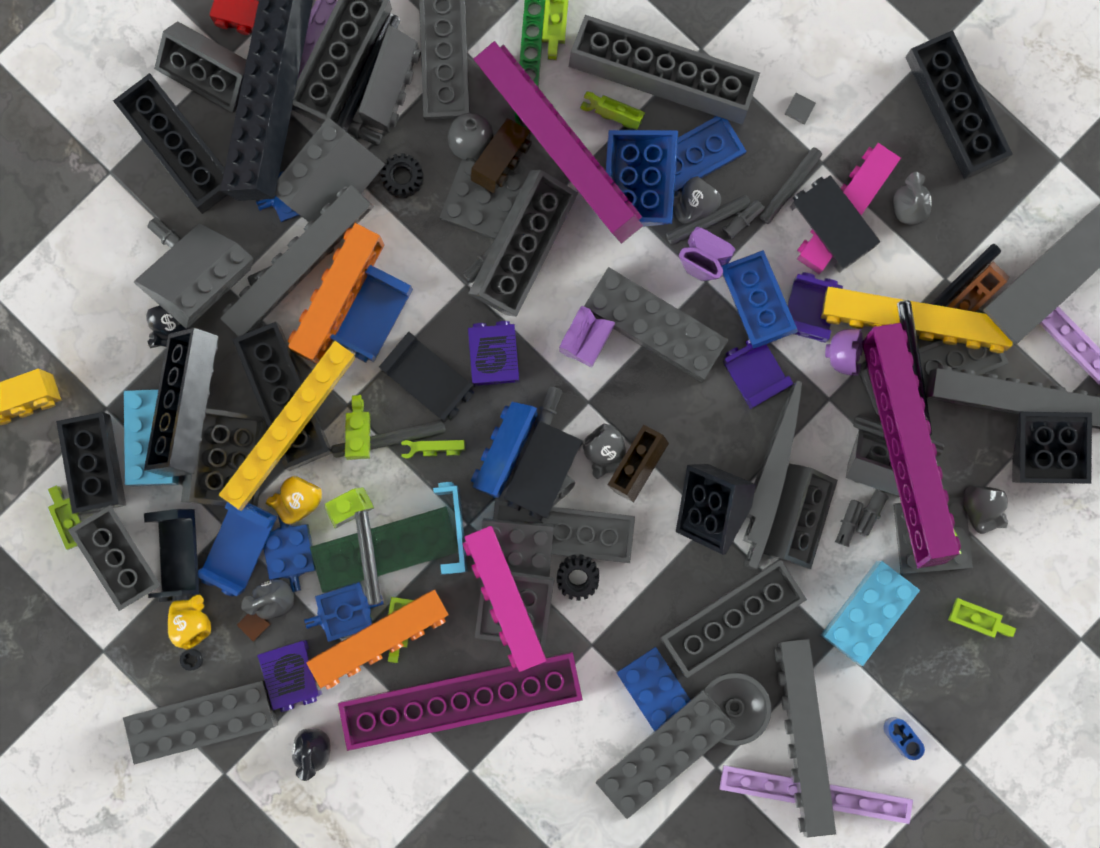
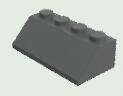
[154,21,247,113]
[358,25,421,133]
[763,463,838,569]
[68,505,161,611]

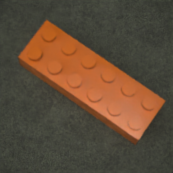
[288,223,385,365]
[306,590,449,690]

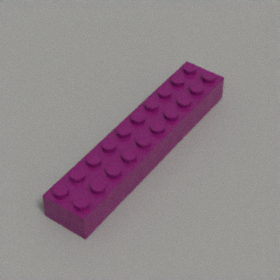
[473,41,643,244]
[862,323,961,569]
[338,652,583,751]

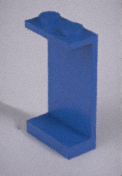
[330,265,413,363]
[198,502,277,596]

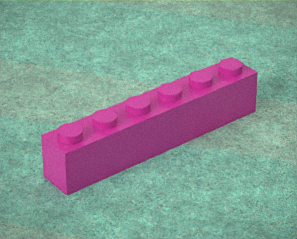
[797,143,901,275]
[462,526,546,672]

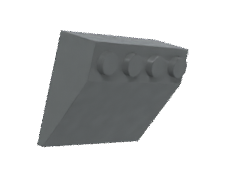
[275,117,386,222]
[134,223,254,329]
[181,408,267,507]

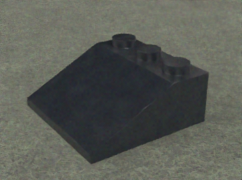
[1012,411,1092,484]
[675,464,756,555]

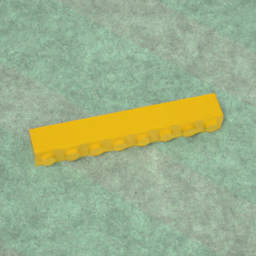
[821,287,1012,353]
[219,341,355,511]

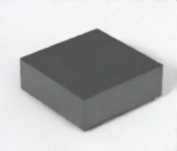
[785,93,816,125]

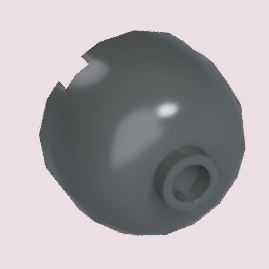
[448,113,494,160]

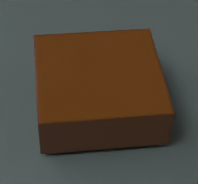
[237,613,271,642]

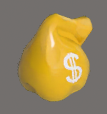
[265,476,322,524]
[168,593,211,650]

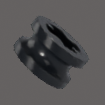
[180,649,203,671]

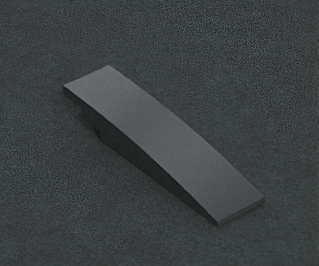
[983,203,1100,345]
[742,380,802,569]

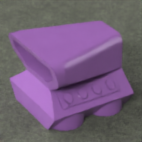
[679,227,735,281]
[559,306,615,368]

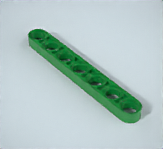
[515,0,545,130]

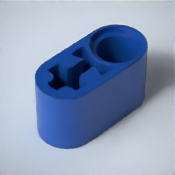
[884,717,925,760]

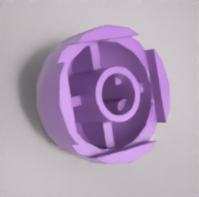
[825,329,863,376]

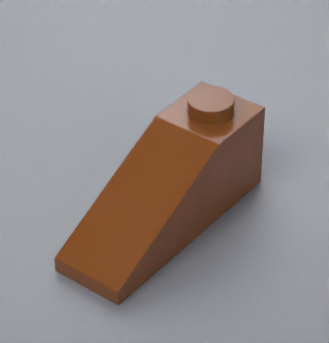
[947,261,1010,312]

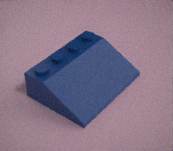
[606,130,678,227]
[471,402,538,500]

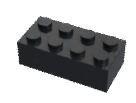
[56,412,126,515]

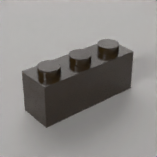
[470,118,532,193]
[607,424,669,503]

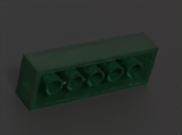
[310,506,459,593]

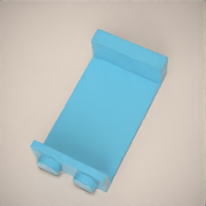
[433,482,468,574]

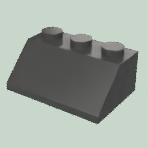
[846,429,900,497]

